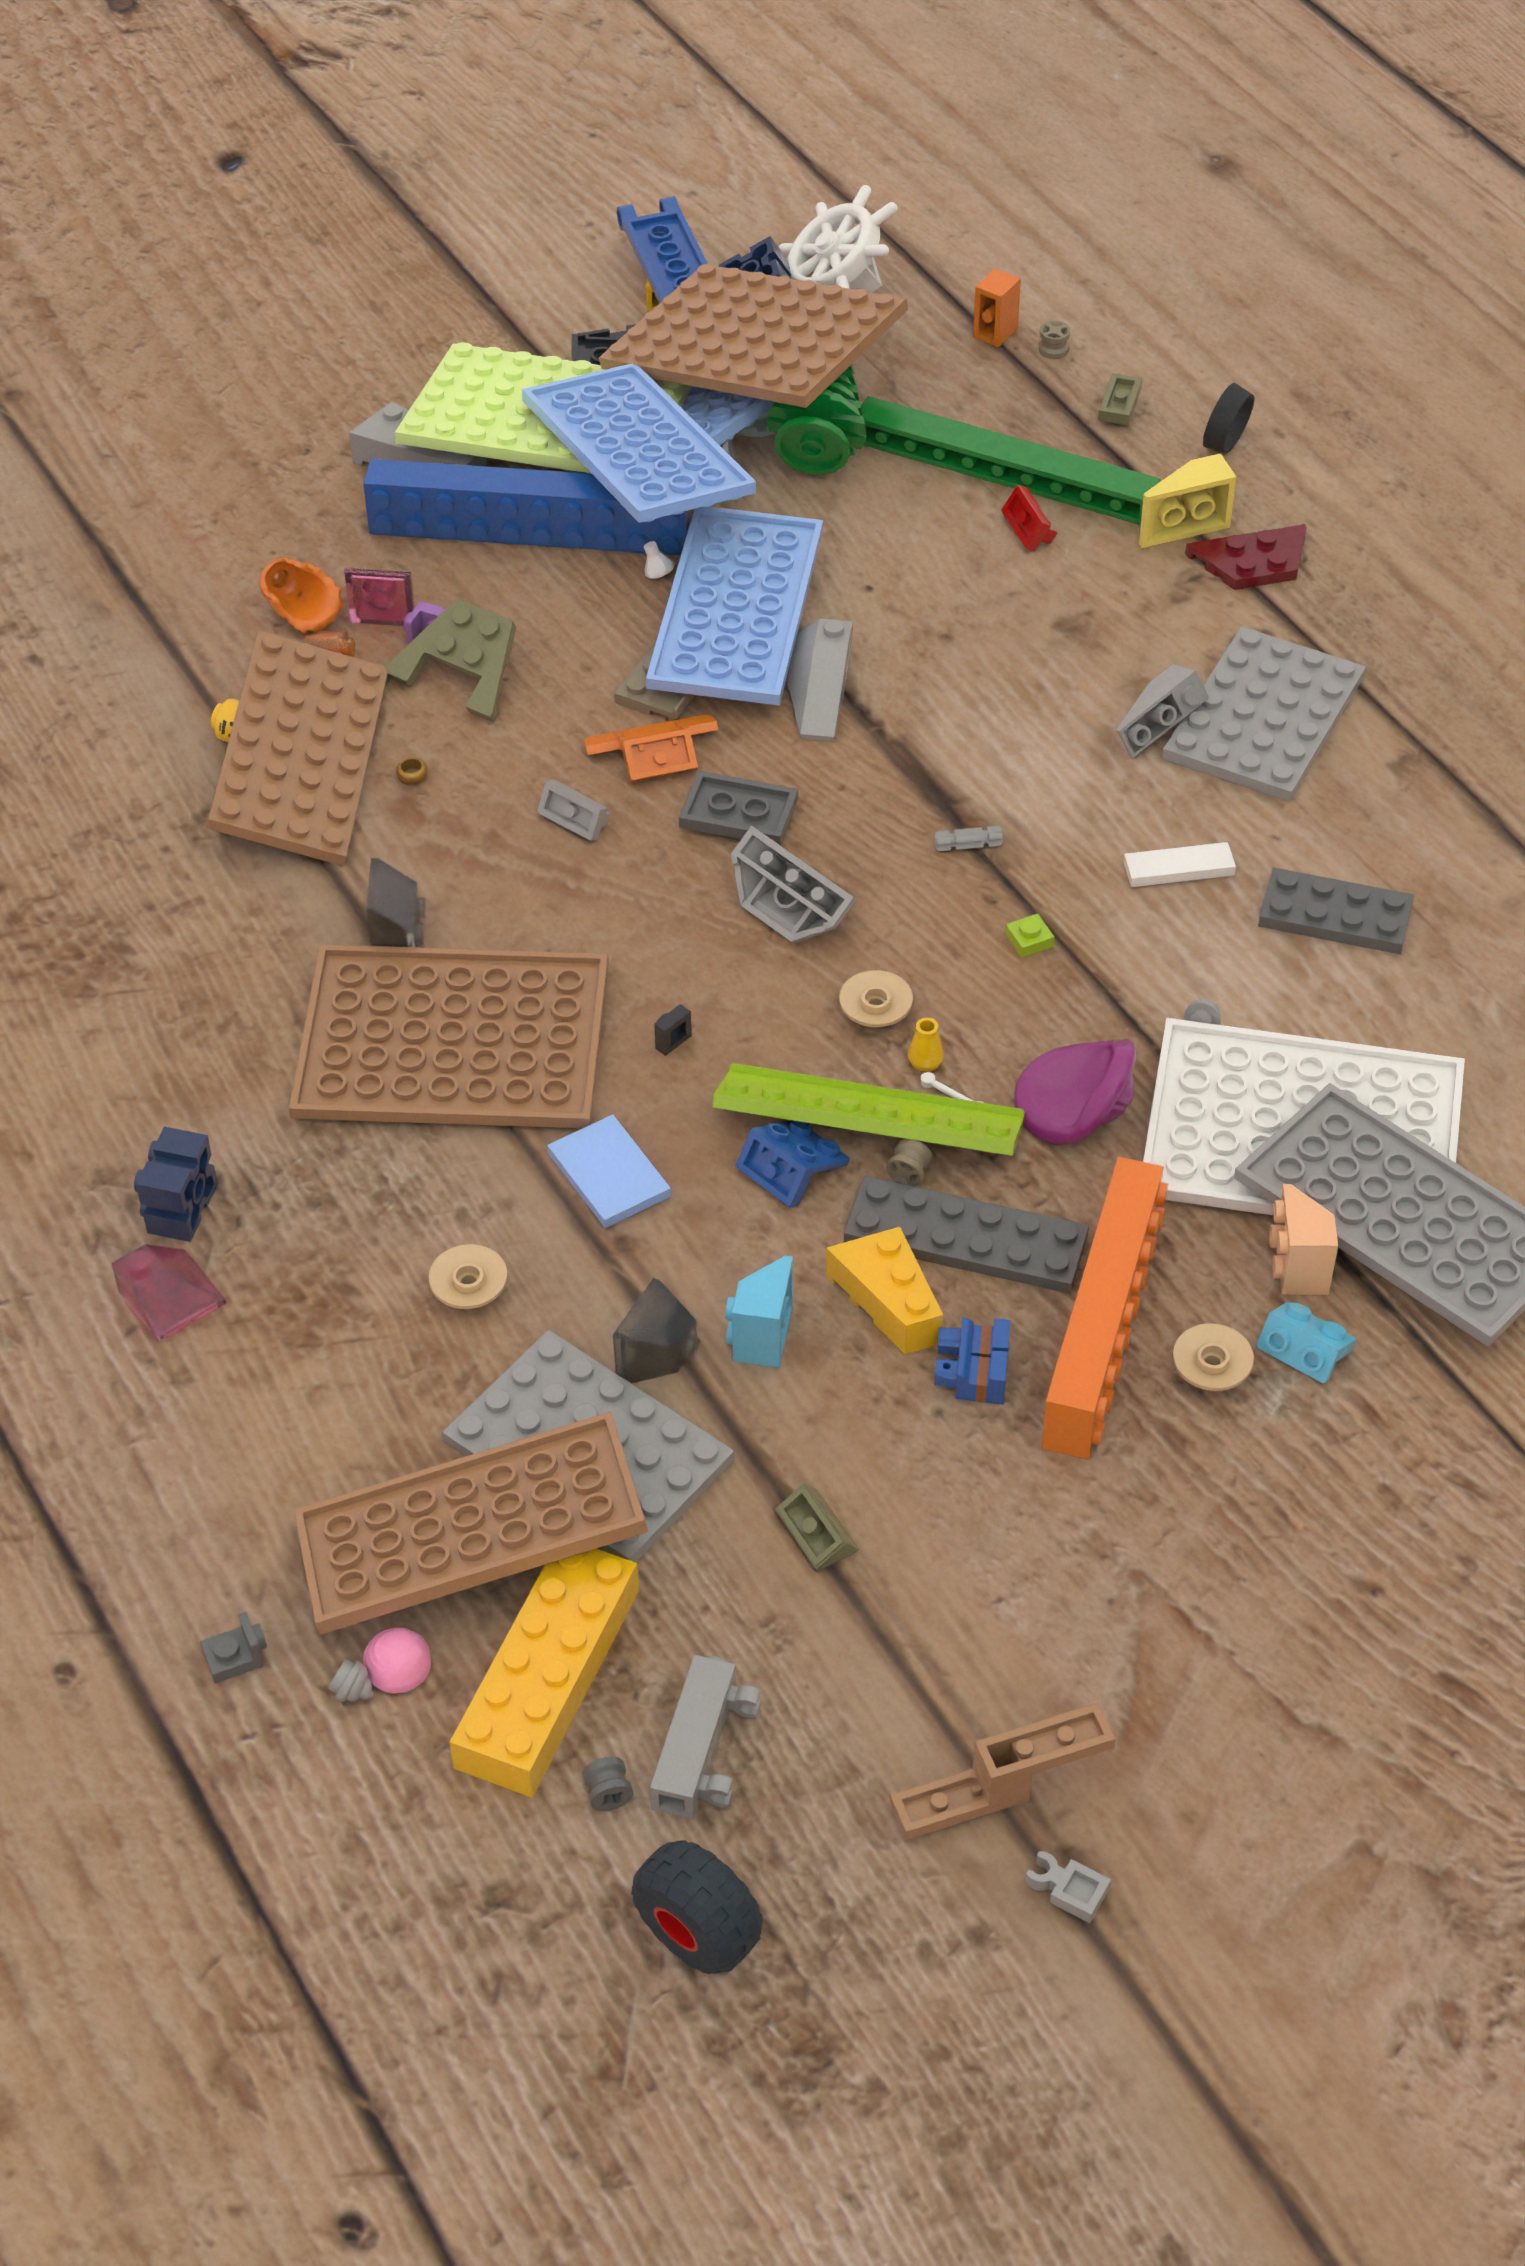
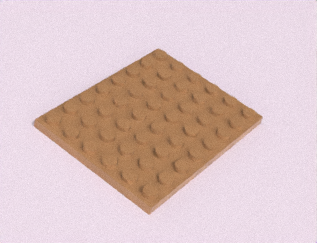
[599,264,908,408]
[289,944,609,1128]

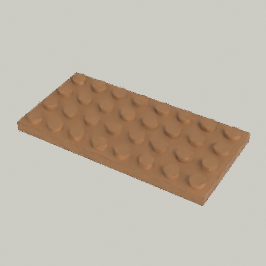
[206,630,388,866]
[294,1411,649,1635]

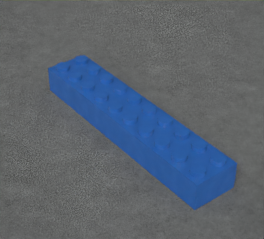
[363,459,691,556]

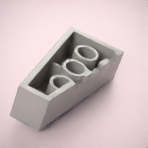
[349,402,487,467]

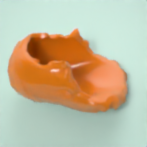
[260,557,343,634]

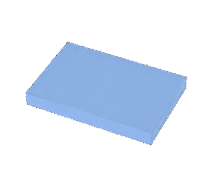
[547,1114,671,1228]

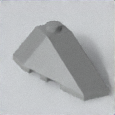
[786,618,853,742]

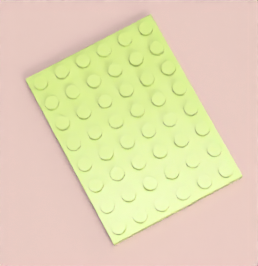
[395,342,691,474]

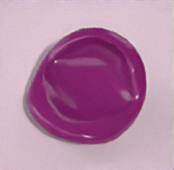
[1014,1039,1137,1145]

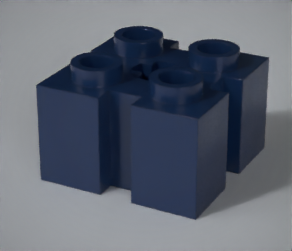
[719,236,791,277]
[134,1126,218,1242]

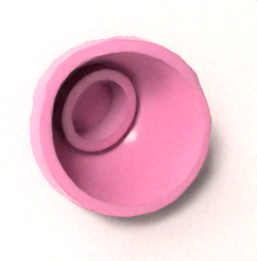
[363,1628,432,1694]

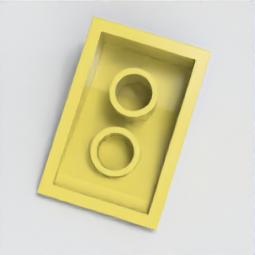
[1139,453,1236,549]

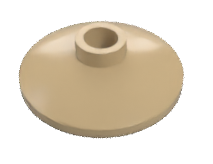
[839,970,913,1027]
[429,1244,507,1309]
[1173,1323,1254,1391]

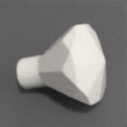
[644,541,675,579]

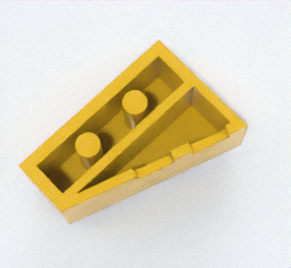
[826,1227,943,1354]

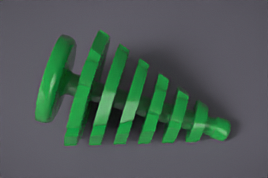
[767,364,866,475]

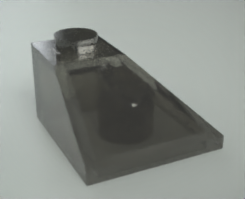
[613,1278,700,1384]

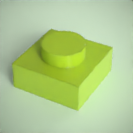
[1005,913,1054,958]

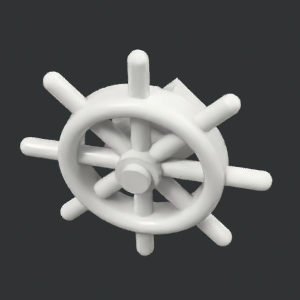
[779,185,898,292]

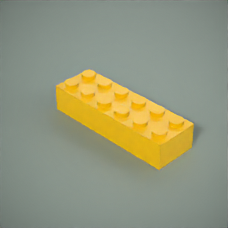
[449,1549,639,1798]

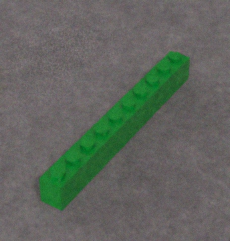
[861,396,1161,525]

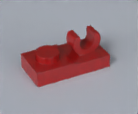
[1001,485,1057,551]

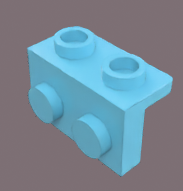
[1256,1302,1357,1383]

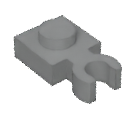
[1025,1851,1111,1923]

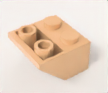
[1269,1184,1338,1295]

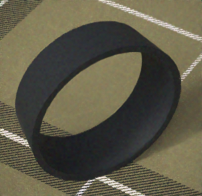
[1203,383,1255,453]

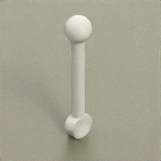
[921,1072,984,1103]

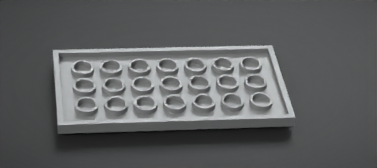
[1234,1083,1525,1347]

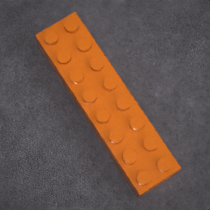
[1041,1157,1169,1460]

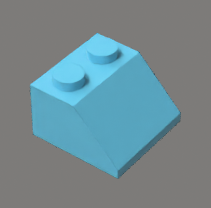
[725,1255,793,1368]

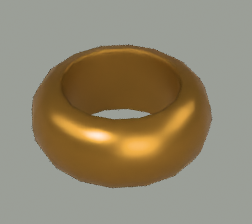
[396,757,428,785]

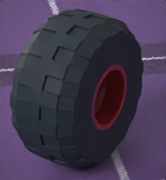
[631,1840,763,1974]

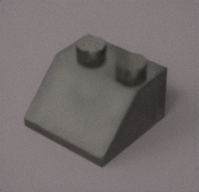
[366,858,426,947]

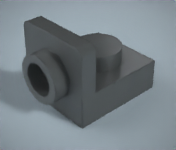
[200,1612,267,1684]

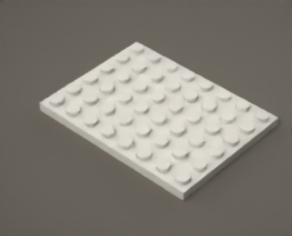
[1143,1018,1465,1215]

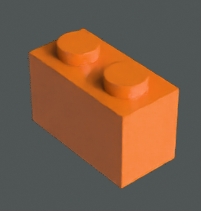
[973,269,1021,348]

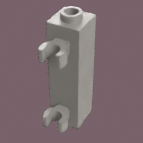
[650,1655,761,1820]

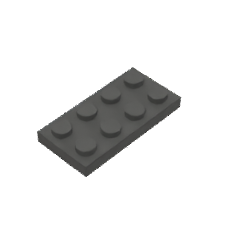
[1258,867,1414,955]

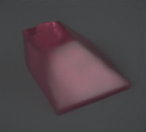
[344,568,415,626]
[111,1244,226,1342]

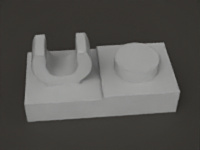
[536,779,610,841]

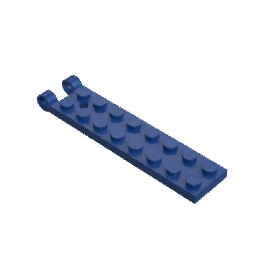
[616,196,708,303]

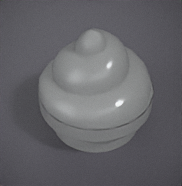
[327,1659,374,1702]

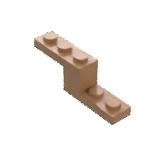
[890,1702,1116,1840]

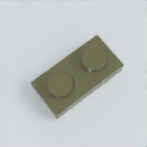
[1098,373,1142,425]

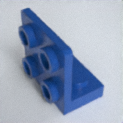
[735,1120,850,1207]

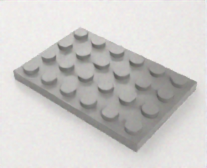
[1162,626,1366,802]
[442,1330,735,1562]

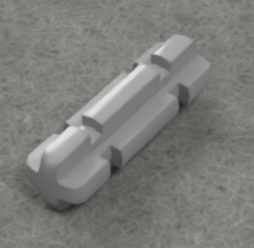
[934,825,1003,852]

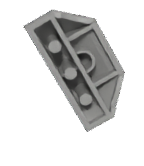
[731,825,857,944]

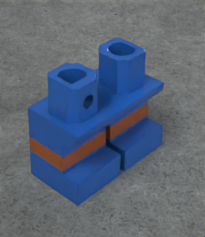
[934,1317,1011,1405]

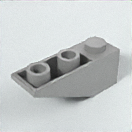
[1116,664,1209,758]

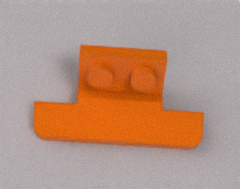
[584,715,718,783]

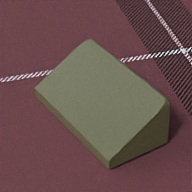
[775,1483,859,1571]

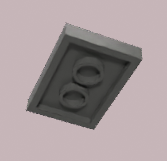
[679,771,798,846]

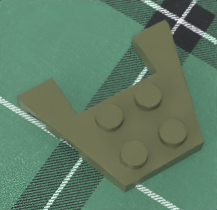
[385,598,516,722]

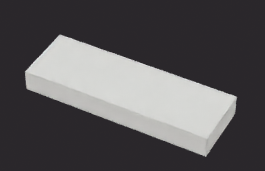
[1123,842,1236,887]

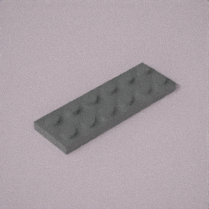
[844,1176,1089,1294]

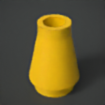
[907,1018,945,1072]

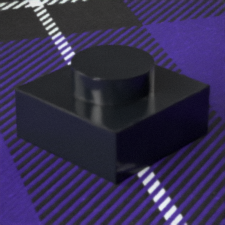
[654,1004,692,1056]

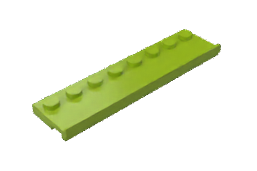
[712,1063,1025,1156]

